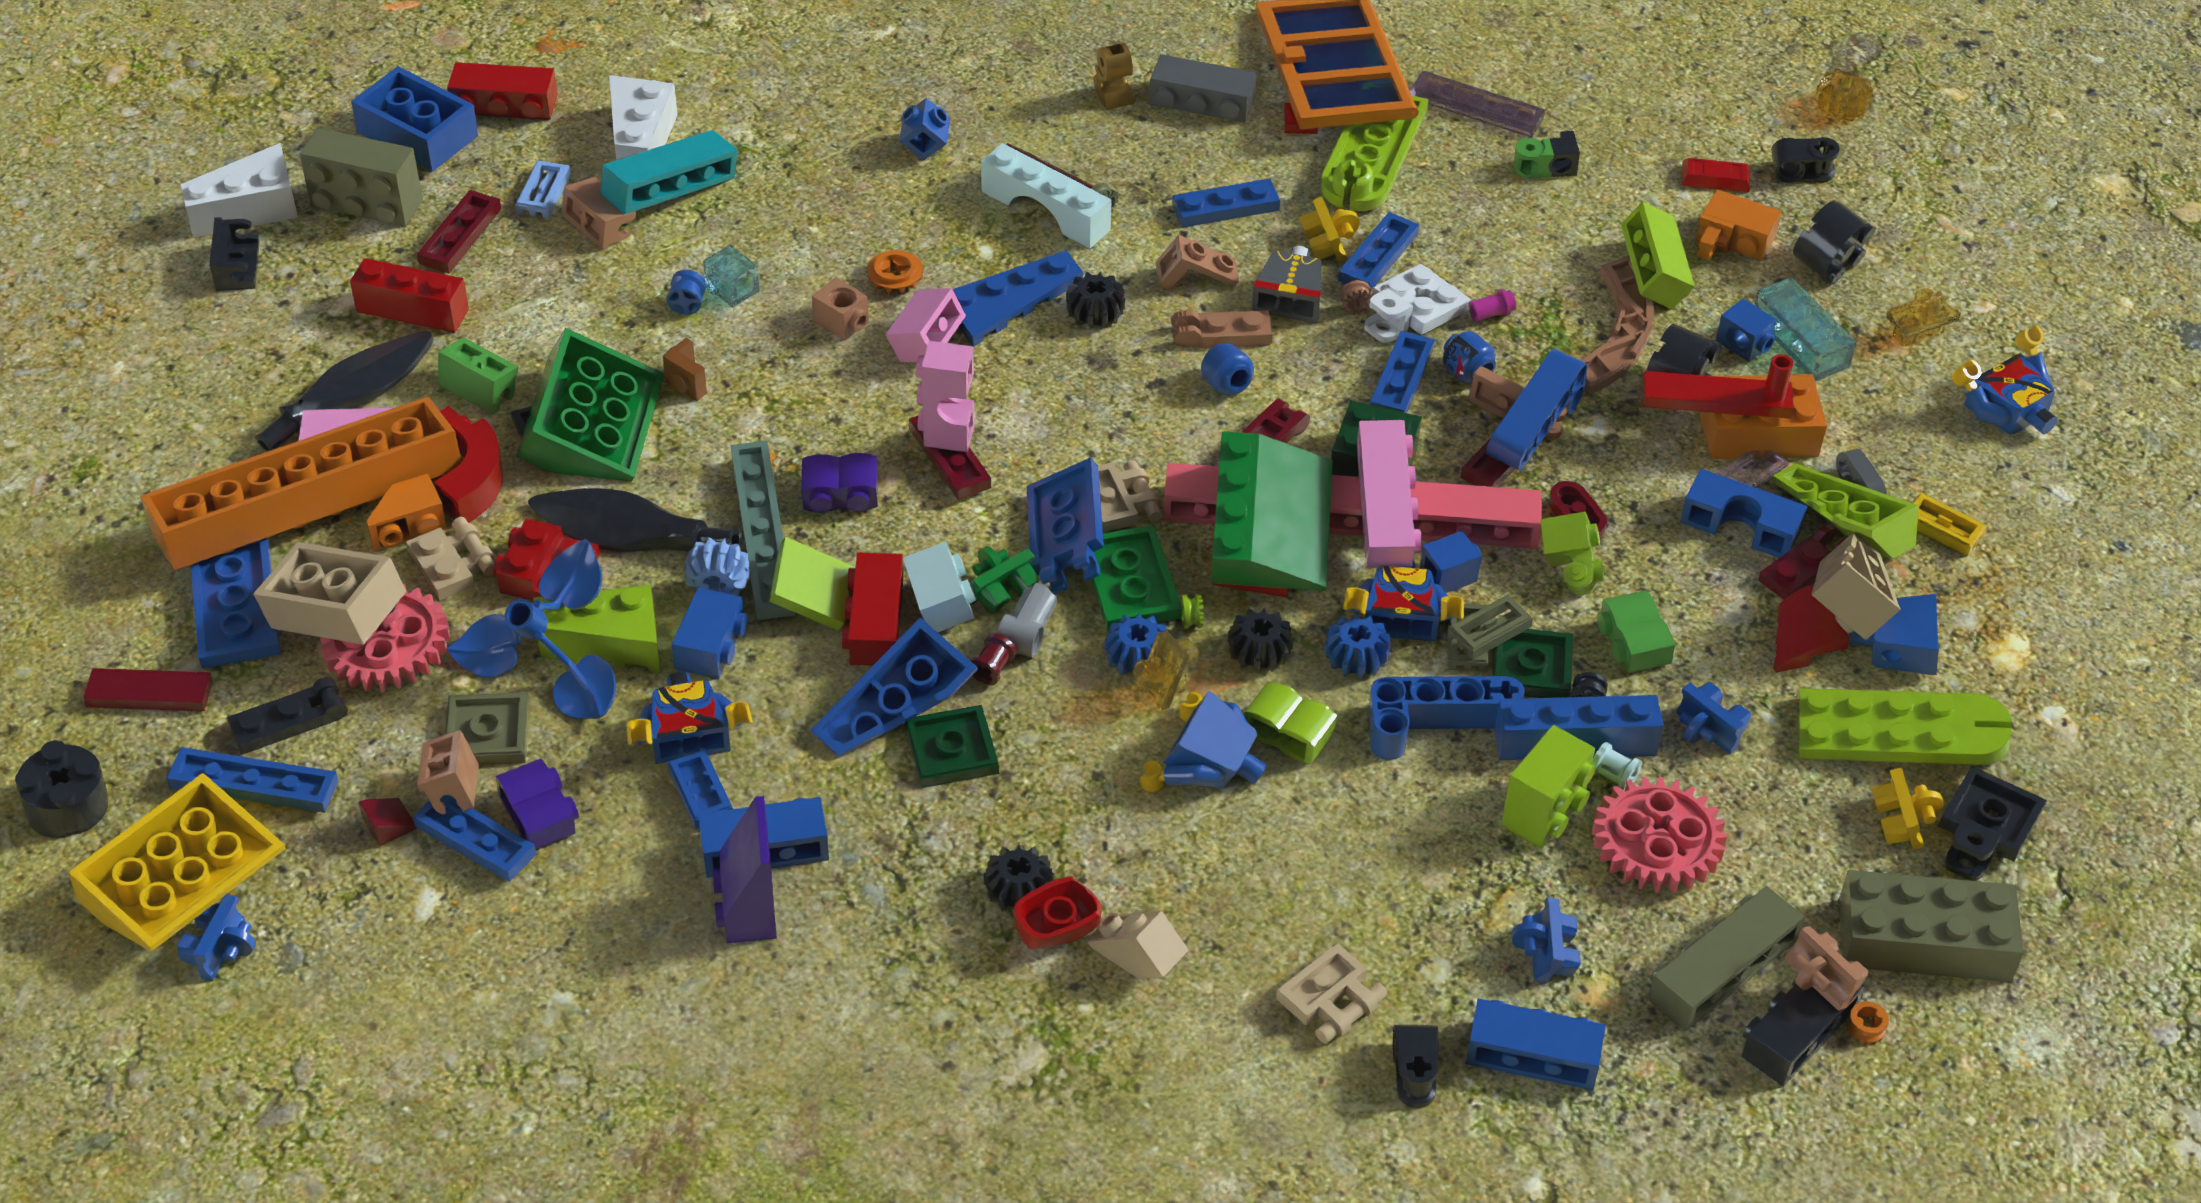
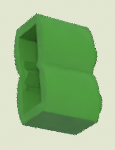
[1597,590,1675,673]

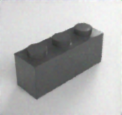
[1149,54,1256,123]

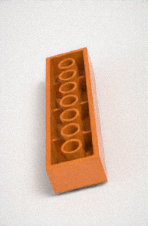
[140,396,462,570]

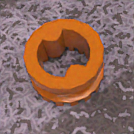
[1847,1001,1889,1045]

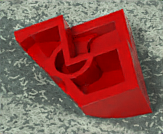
[1773,584,1850,673]

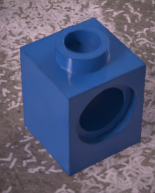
[1715,298,1777,362]

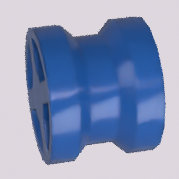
[666,270,706,315]

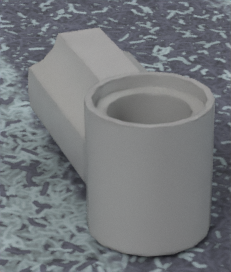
[997,583,1057,658]

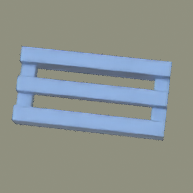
[515,160,571,219]

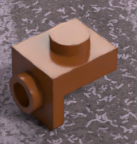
[663,338,707,401]

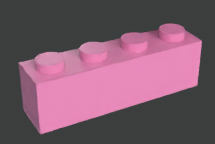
[1357,420,1421,568]

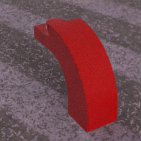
[434,406,503,523]

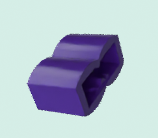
[801,453,878,513]
[496,758,579,849]

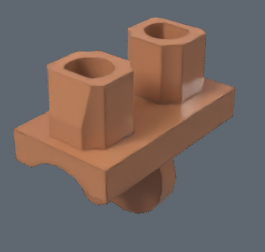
[1784,926,1868,1011]

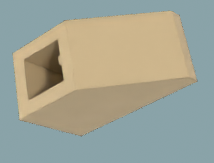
[1087,911,1189,979]

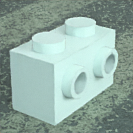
[903,541,976,632]

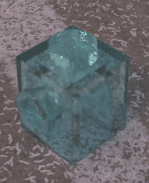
[703,244,760,308]

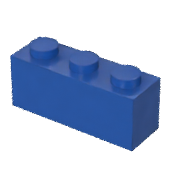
[698,797,829,878]
[1465,998,1606,1090]

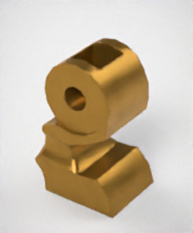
[1093,42,1134,110]

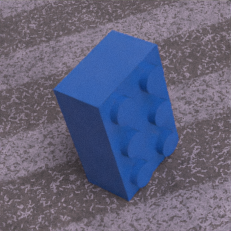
[351,66,478,172]

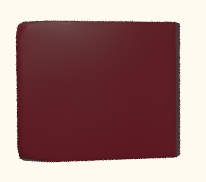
[358,798,417,846]

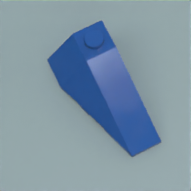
[811,618,978,757]

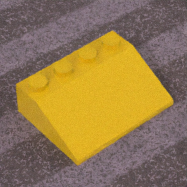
[68,773,286,952]

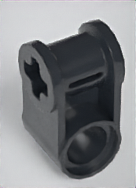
[1771,137,1840,183]
[1393,1025,1439,1108]

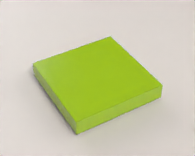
[769,537,854,630]

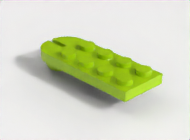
[1321,84,1429,211]
[1799,688,2012,765]

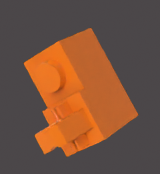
[1695,189,1782,261]

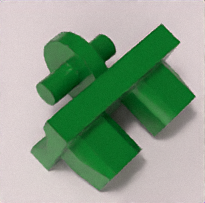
[972,546,1039,613]

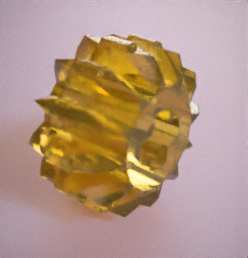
[1815,68,1873,122]

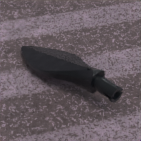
[255,331,434,452]
[528,488,742,552]

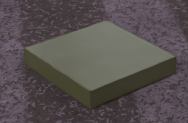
[445,692,530,765]

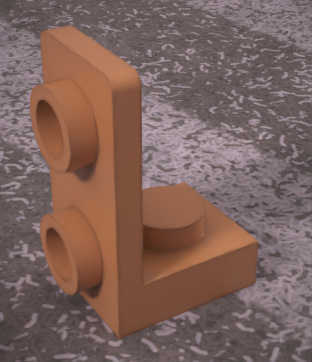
[1155,235,1239,291]

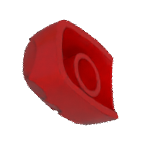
[1014,876,1102,949]

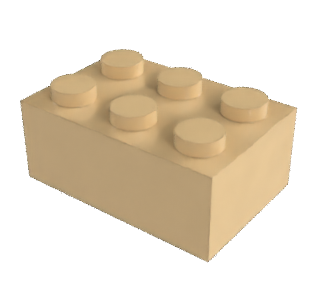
[253,542,407,645]

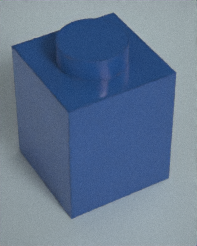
[1419,531,1482,593]

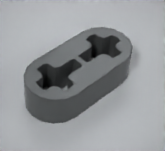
[1836,448,1887,494]

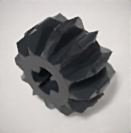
[1066,271,1125,329]
[1227,607,1294,673]
[983,843,1054,912]

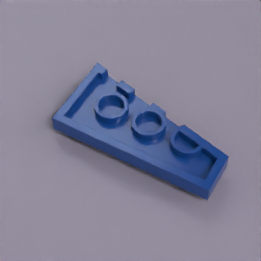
[953,250,1083,347]

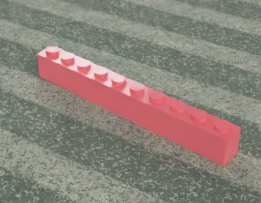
[1163,463,1542,549]

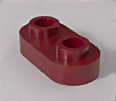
[1548,481,1607,540]

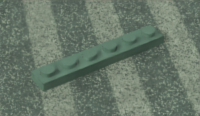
[731,441,795,620]

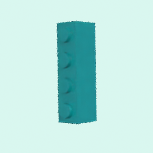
[600,130,738,214]

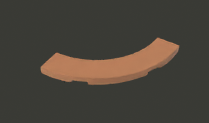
[1580,256,1654,395]

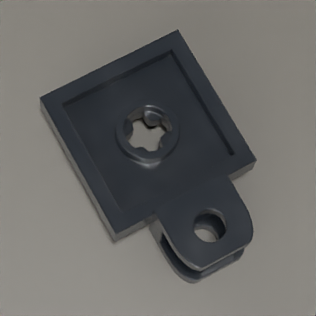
[1938,766,2047,881]

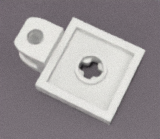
[1364,264,1471,343]

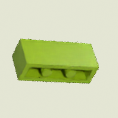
[1621,201,1695,309]

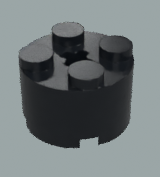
[1793,200,1876,285]
[1646,324,1722,376]
[15,740,108,838]

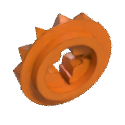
[867,250,923,294]

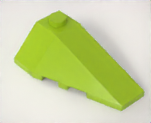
[1773,464,1918,559]

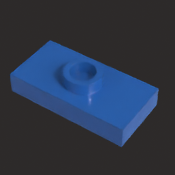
[667,749,733,829]

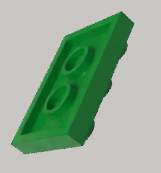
[1091,525,1182,631]

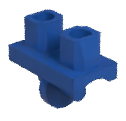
[1676,682,1751,754]
[177,894,256,981]
[1511,897,1581,984]

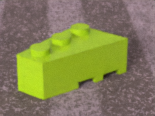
[533,585,661,673]

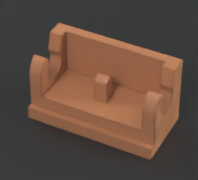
[562,176,636,250]
[417,730,479,814]

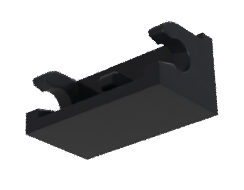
[209,217,260,291]

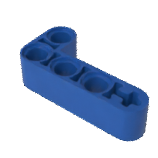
[1486,348,1588,471]
[1367,676,1525,760]

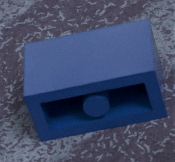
[671,587,748,679]

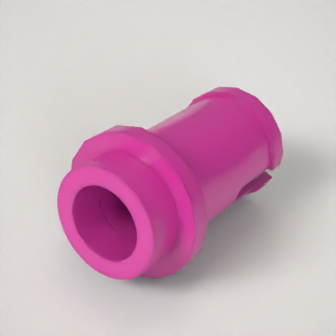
[1468,289,1516,323]

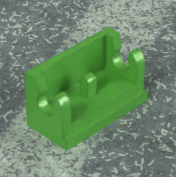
[438,337,518,414]

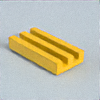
[1912,492,1987,556]

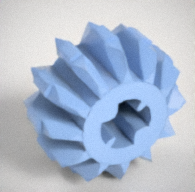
[684,538,750,596]

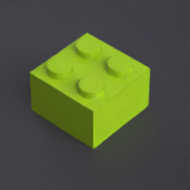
[1501,725,1595,849]

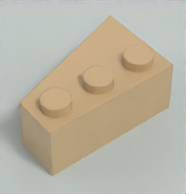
[1812,532,1901,640]

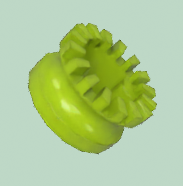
[1180,594,1204,629]

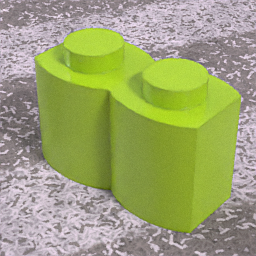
[1244,682,1337,764]

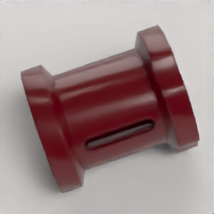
[970,633,1017,685]

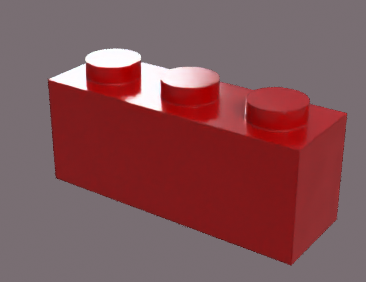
[447,62,558,120]
[350,258,469,333]
[842,552,904,666]

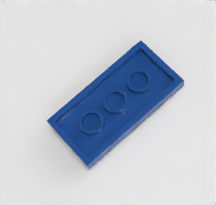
[191,538,281,668]

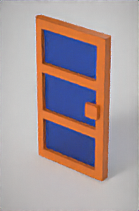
[1256,0,1419,130]

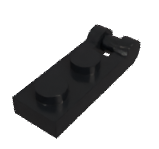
[227,677,348,755]

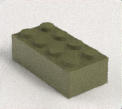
[1838,870,2024,982]

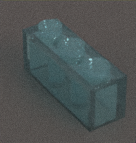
[1754,277,1857,382]

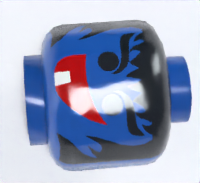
[1442,331,1496,384]

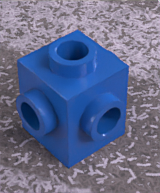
[899,98,950,161]

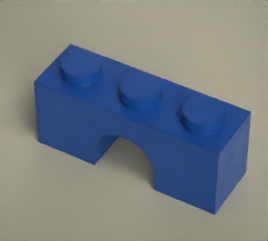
[1680,468,1807,558]

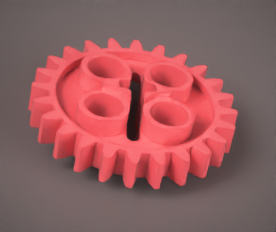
[320,584,450,692]
[1592,777,1727,893]

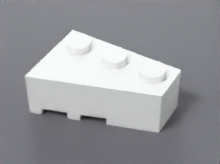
[609,75,677,160]
[181,143,298,238]

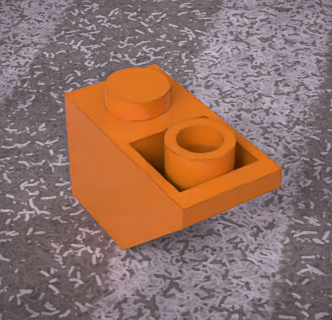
[366,473,447,552]

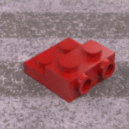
[493,519,600,601]

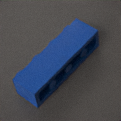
[1494,695,1664,760]

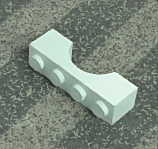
[981,143,1111,249]

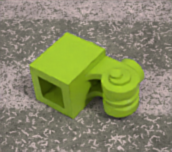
[1540,512,1605,596]

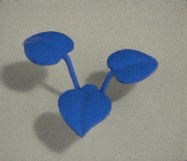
[447,539,616,719]

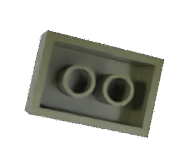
[299,128,423,227]

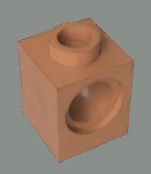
[812,277,869,340]

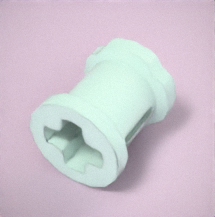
[1592,742,1642,790]

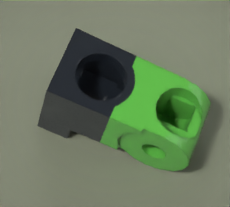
[1514,131,1580,178]

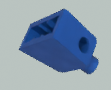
[1848,594,1939,675]

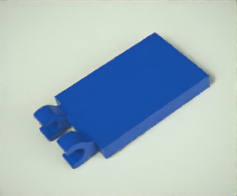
[1027,457,1104,595]

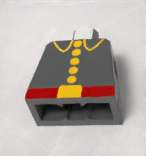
[1252,246,1322,323]

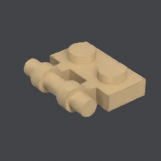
[1098,460,1163,532]
[406,517,495,601]
[1276,943,1387,1044]

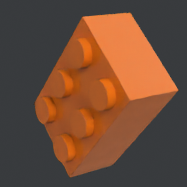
[1699,374,1827,459]

